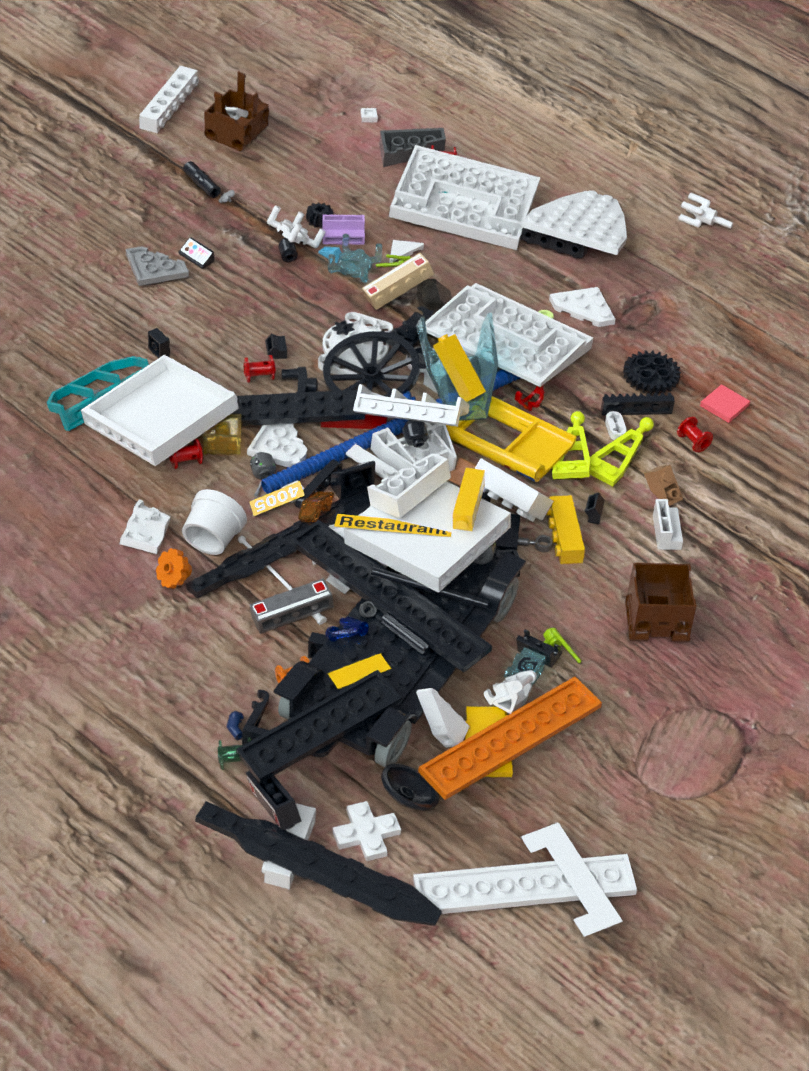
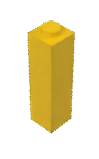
[433,334,486,402]
[453,468,485,531]

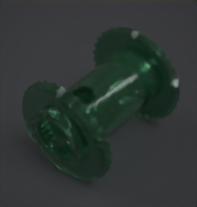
[217,737,251,770]

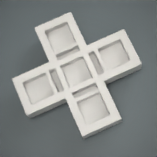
[332,801,401,862]

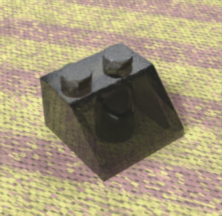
[416,279,452,315]

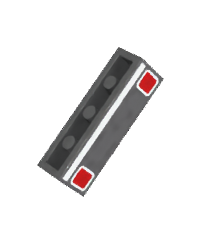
[250,578,334,634]

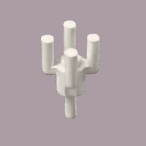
[679,193,733,229]

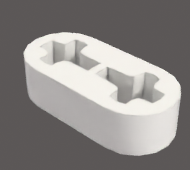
[605,411,627,440]

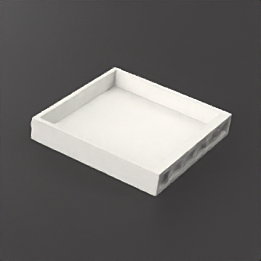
[81,355,239,466]
[344,481,511,593]

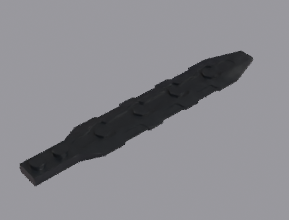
[186,491,370,598]
[195,801,442,926]

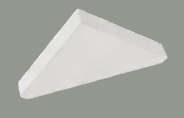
[390,240,424,263]

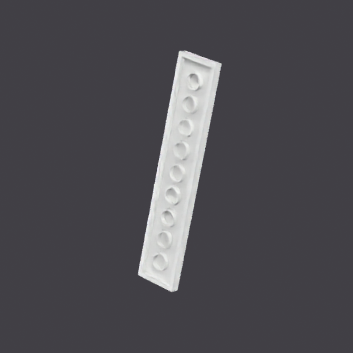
[413,854,637,914]

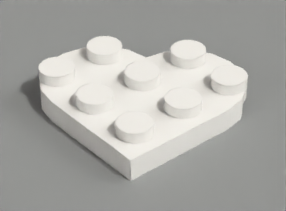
[247,423,307,467]

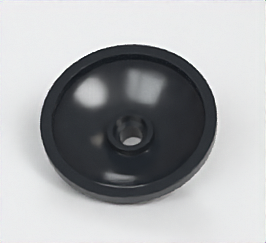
[381,764,440,811]

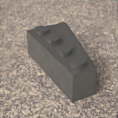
[379,128,446,167]

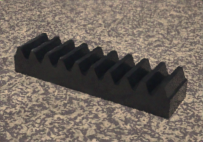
[601,392,675,416]

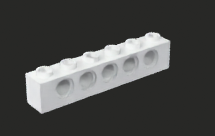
[139,66,199,133]

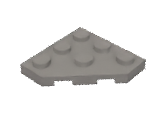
[125,246,189,286]

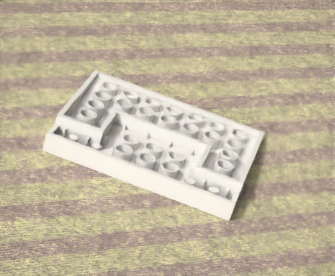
[389,145,540,250]
[420,283,593,387]

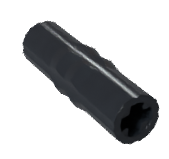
[183,161,221,198]

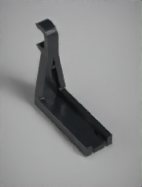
[242,690,269,745]

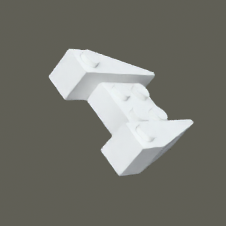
[371,422,457,471]

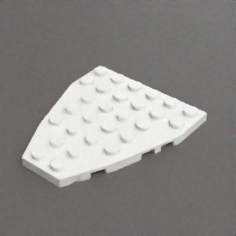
[521,191,627,255]

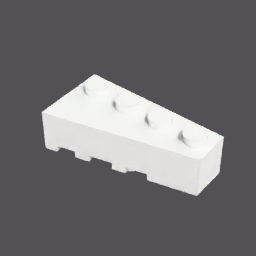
[367,453,451,518]

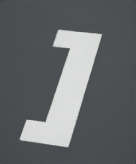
[521,823,623,937]

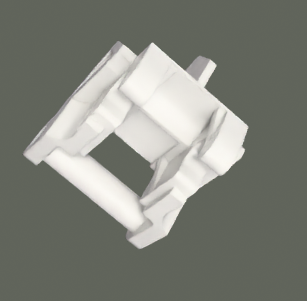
[484,670,537,714]

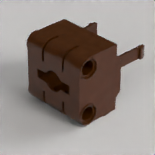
[204,71,269,151]

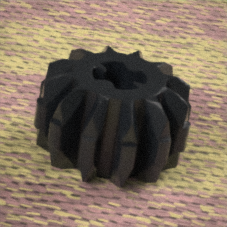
[306,202,334,228]

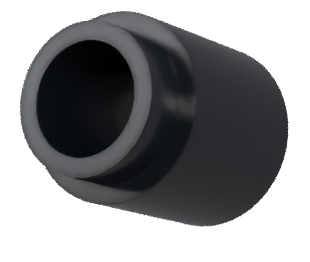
[278,238,298,262]

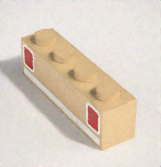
[362,253,434,310]

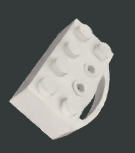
[475,459,554,522]

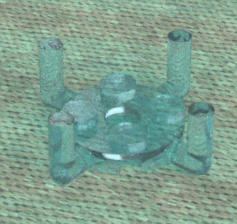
[328,234,382,283]

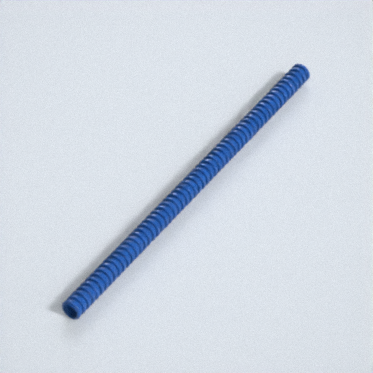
[261,369,520,494]

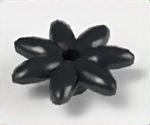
[332,320,355,335]

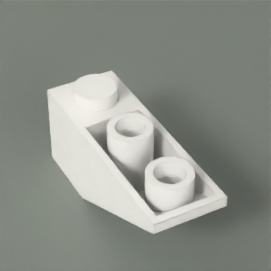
[416,688,469,748]

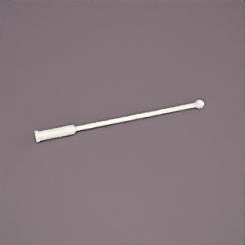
[238,536,327,625]

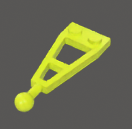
[552,411,591,479]
[590,417,654,487]

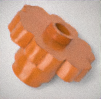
[156,548,192,589]

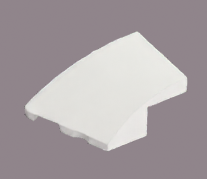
[120,500,170,554]

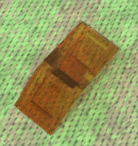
[298,492,334,522]

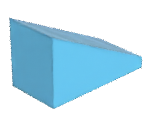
[318,247,343,263]

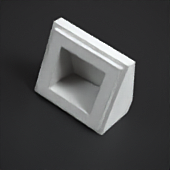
[225,107,248,120]

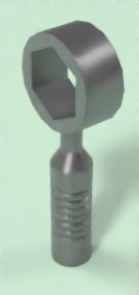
[518,535,553,552]

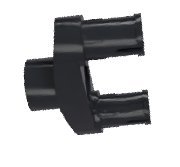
[282,367,318,393]

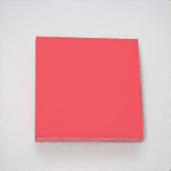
[700,384,750,423]

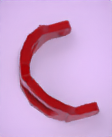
[515,384,544,411]

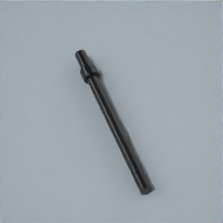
[371,567,489,609]

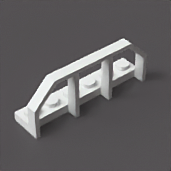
[353,384,470,427]

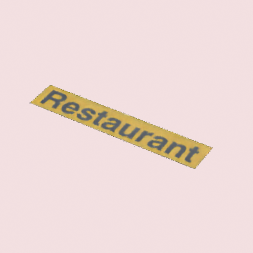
[334,514,452,537]

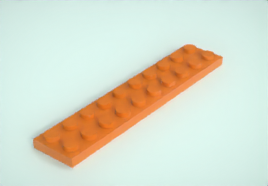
[418,676,602,800]

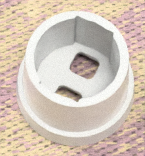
[182,490,247,555]

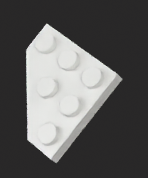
[549,287,616,327]

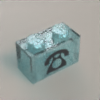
[504,647,546,689]

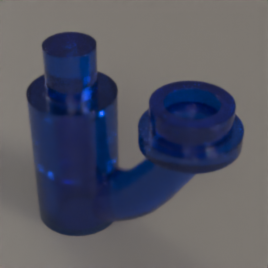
[325,616,369,641]

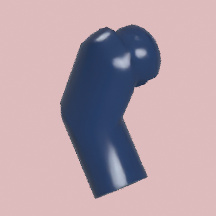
[226,711,244,740]

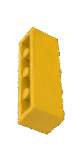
[546,495,585,564]

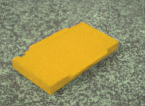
[465,706,513,777]

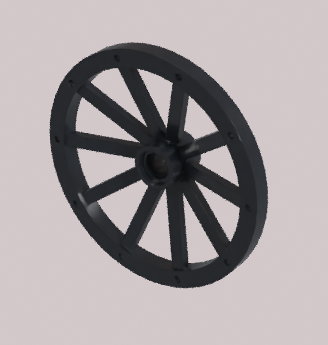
[323,331,420,397]

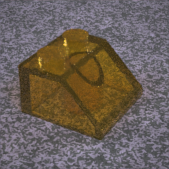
[203,414,241,455]

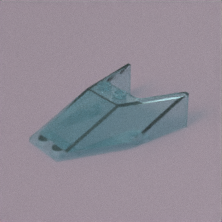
[416,313,498,421]

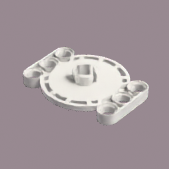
[318,312,393,381]

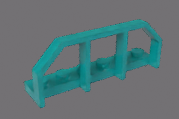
[47,356,149,431]

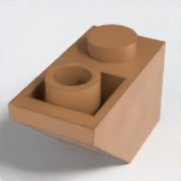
[644,465,683,506]

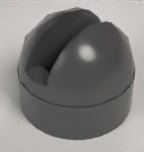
[359,601,377,618]

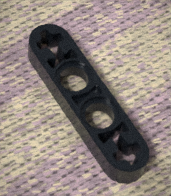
[295,459,343,511]

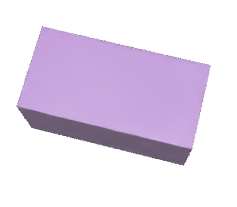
[322,215,365,245]

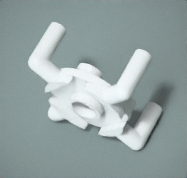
[267,205,326,248]

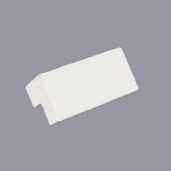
[653,499,683,550]

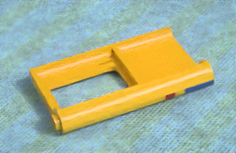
[446,394,577,482]

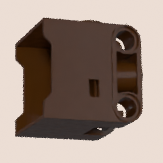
[625,563,697,642]

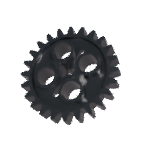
[623,350,681,395]

